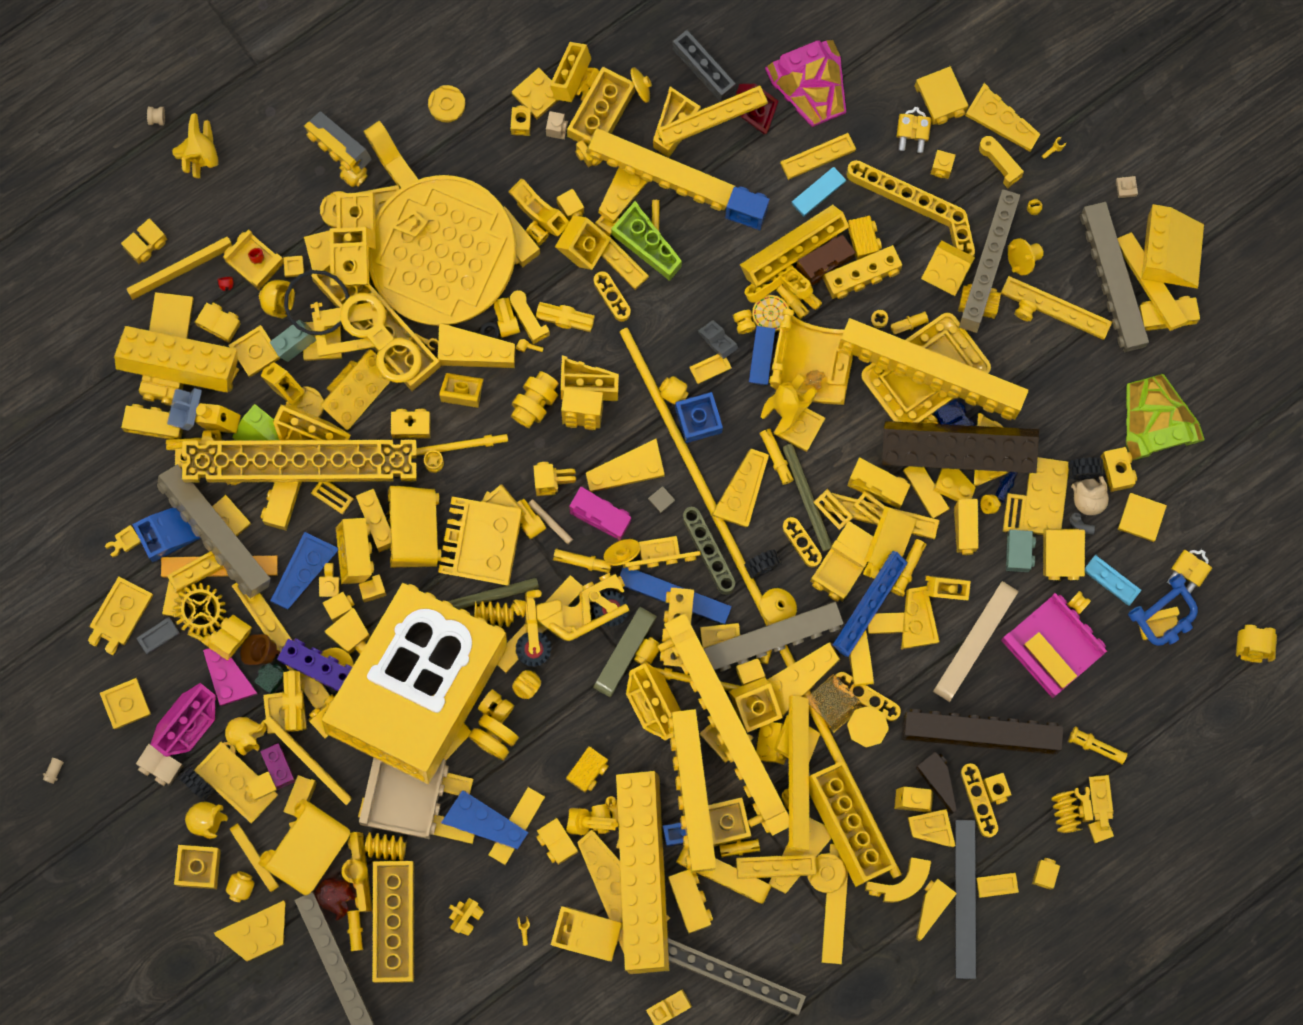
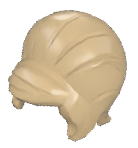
[1071,476,1109,515]

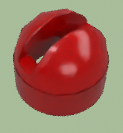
[248,248,264,264]
[218,277,233,291]

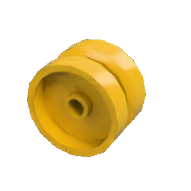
[468,714,519,761]

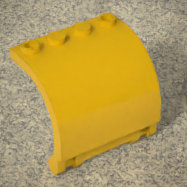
[769,309,853,405]

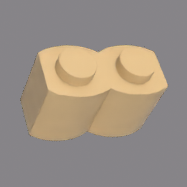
[136,744,183,786]

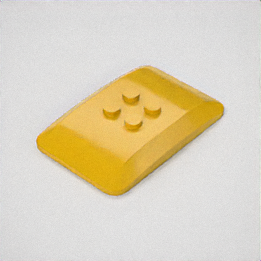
[861,313,991,423]

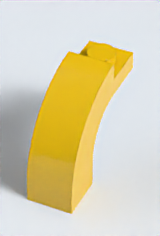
[508,179,569,236]
[865,857,931,903]

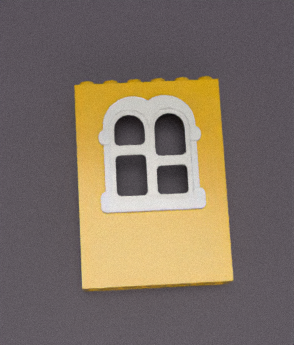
[322,583,507,785]

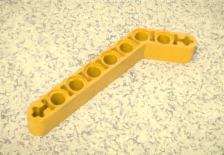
[363,121,418,189]
[846,160,975,256]

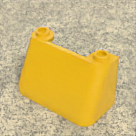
[388,486,441,568]
[258,798,350,895]

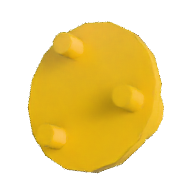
[1007,238,1043,275]

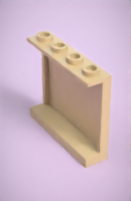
[359,758,449,839]

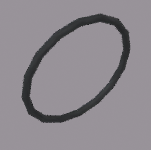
[284,270,349,335]

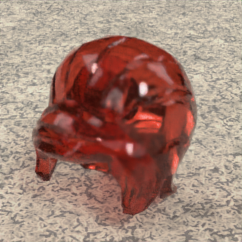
[316,878,356,920]

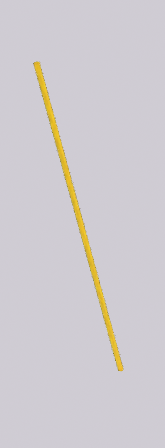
[620,328,902,879]

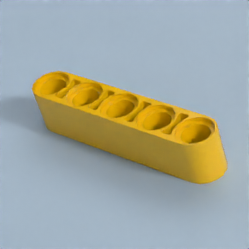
[676,847,771,904]

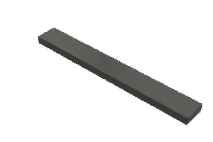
[955,820,976,979]

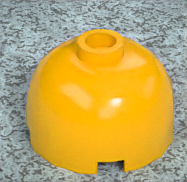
[259,280,295,318]

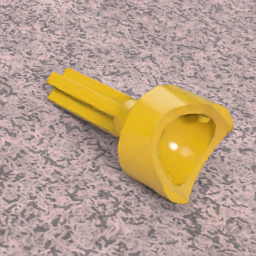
[166,430,222,450]
[566,808,618,835]

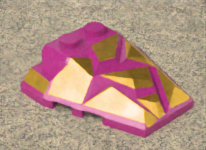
[765,40,846,127]

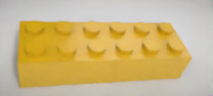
[114,326,238,393]
[809,760,897,887]
[373,861,414,983]

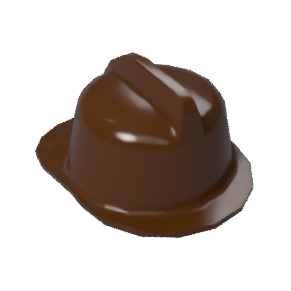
[240,634,280,665]

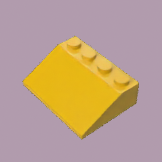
[1141,204,1204,288]

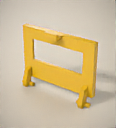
[310,293,378,357]

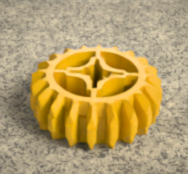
[173,583,226,636]

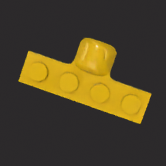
[341,832,373,912]

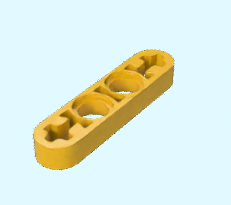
[833,672,901,721]
[960,763,998,838]
[230,823,279,892]

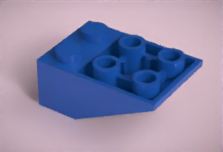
[132,508,201,562]

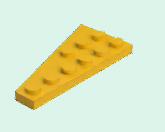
[577,830,670,953]

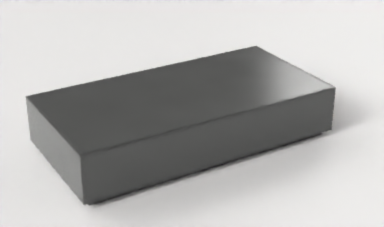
[136,617,180,655]

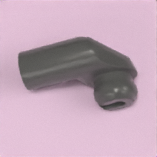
[1069,513,1095,535]

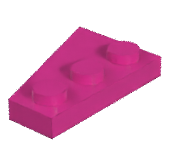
[203,648,257,706]

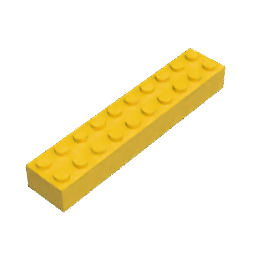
[838,318,1028,420]
[616,771,669,974]

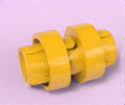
[511,371,559,428]

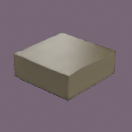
[648,486,675,514]

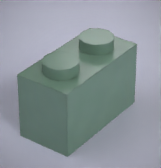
[270,320,316,362]
[1006,530,1036,572]

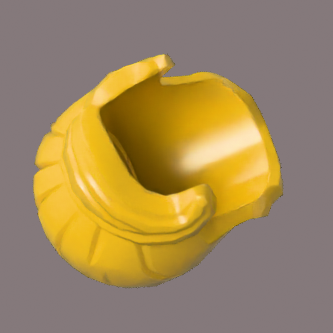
[225,717,267,756]
[185,802,228,839]

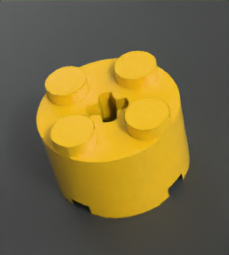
[1236,625,1277,663]

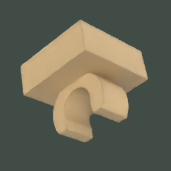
[1116,176,1138,198]

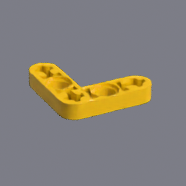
[745,265,813,303]

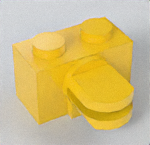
[534,462,576,496]

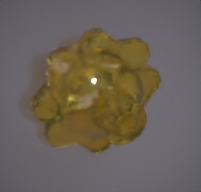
[805,370,826,390]

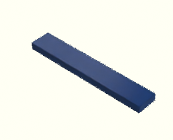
[833,551,908,657]
[620,568,732,625]

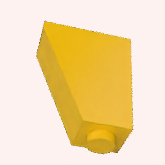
[954,499,978,555]

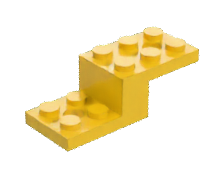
[330,192,376,286]

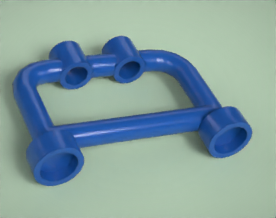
[1128,573,1198,646]

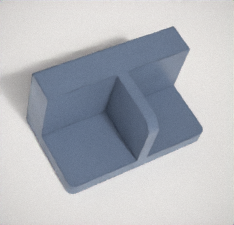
[167,388,202,431]

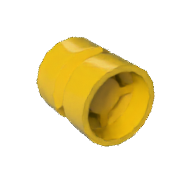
[478,689,515,724]

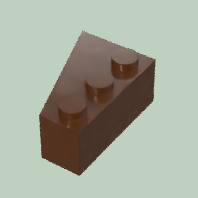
[796,235,856,286]

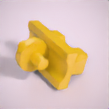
[449,898,484,936]

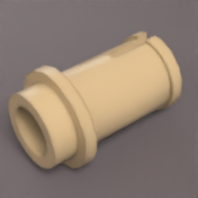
[43,758,64,784]

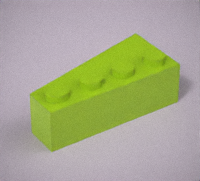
[611,201,682,281]

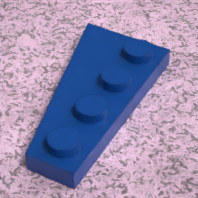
[270,532,338,610]
[441,790,528,850]

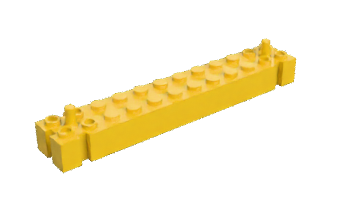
[182,440,416,483]
[658,614,789,836]

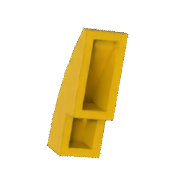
[849,630,874,686]

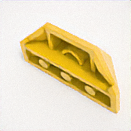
[273,405,351,440]
[626,662,681,740]

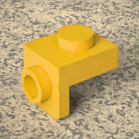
[575,140,603,168]

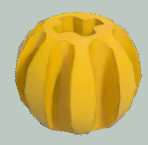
[512,670,541,699]

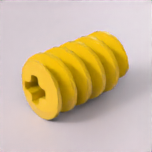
[474,601,514,627]
[1051,791,1083,833]
[364,832,407,861]

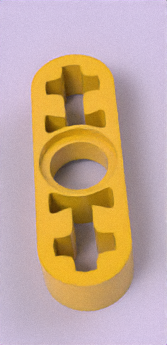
[594,272,630,321]
[782,517,822,568]

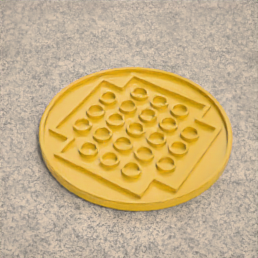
[369,175,516,326]

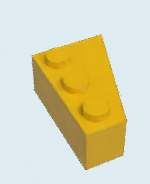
[653,87,701,158]

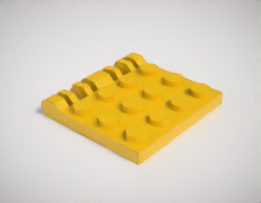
[438,497,523,585]

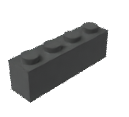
[672,30,736,102]

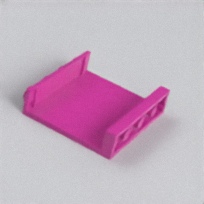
[1001,593,1107,699]

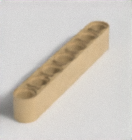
[933,581,1019,702]

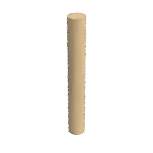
[528,499,573,545]

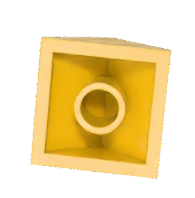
[440,373,483,408]

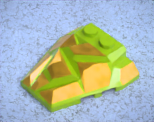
[1126,374,1204,461]

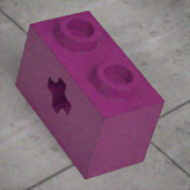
[260,744,296,790]

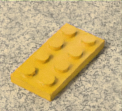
[1023,457,1069,535]

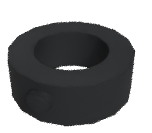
[481,322,500,339]

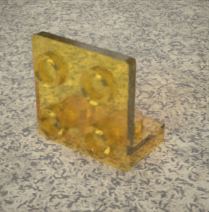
[806,674,862,733]

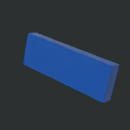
[749,326,775,385]

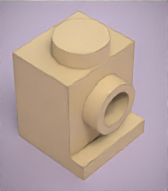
[546,111,568,140]

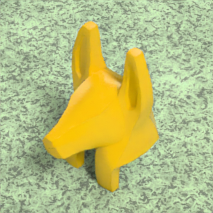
[172,113,218,179]
[761,373,818,435]

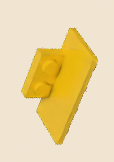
[320,349,396,430]

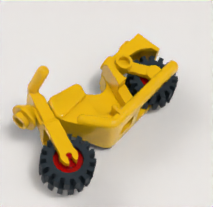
[512,573,629,666]

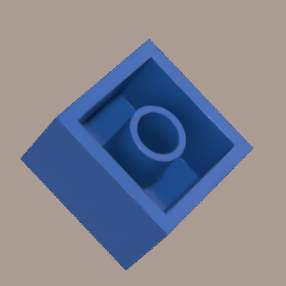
[725,187,770,230]
[675,392,723,443]

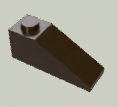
[916,752,957,814]

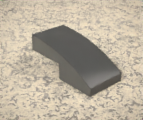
[698,320,738,359]

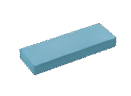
[791,167,846,217]
[1085,555,1141,606]

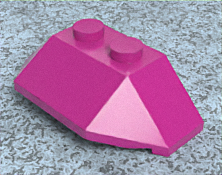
[150,683,216,757]

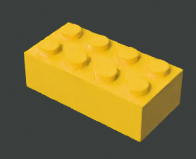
[567,67,635,147]

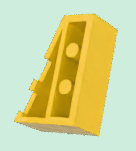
[561,355,619,401]
[847,457,910,509]

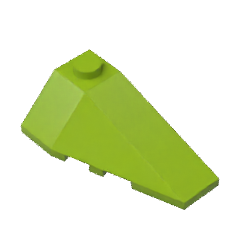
[232,404,279,441]

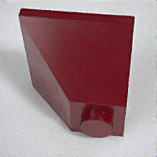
[735,83,779,134]

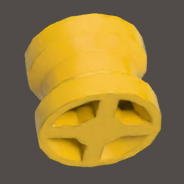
[1014,299,1037,321]
[1067,591,1091,615]

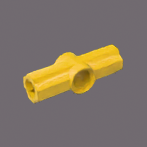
[536,302,595,332]
[282,671,304,732]

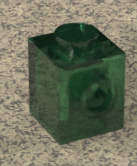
[254,663,284,694]

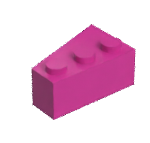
[569,486,631,541]

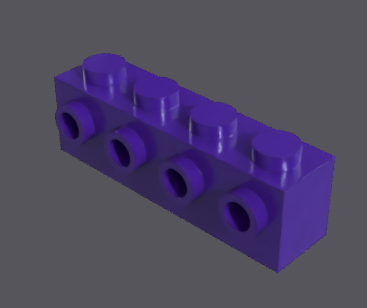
[277,638,353,692]

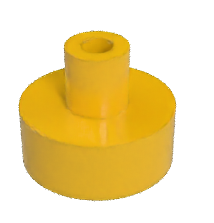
[980,495,1001,514]

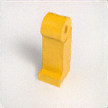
[979,136,1024,188]
[510,290,550,344]

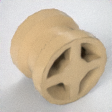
[147,107,165,125]

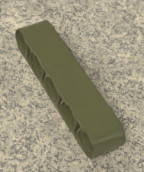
[683,507,735,595]
[593,607,657,697]

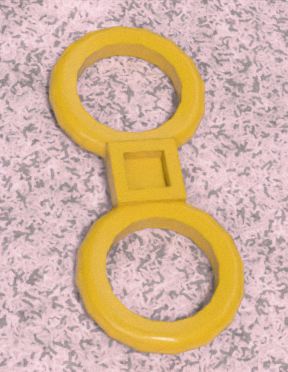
[340,293,422,383]

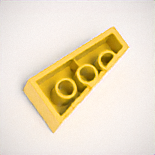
[438,323,515,368]

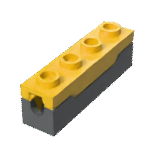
[304,111,372,175]

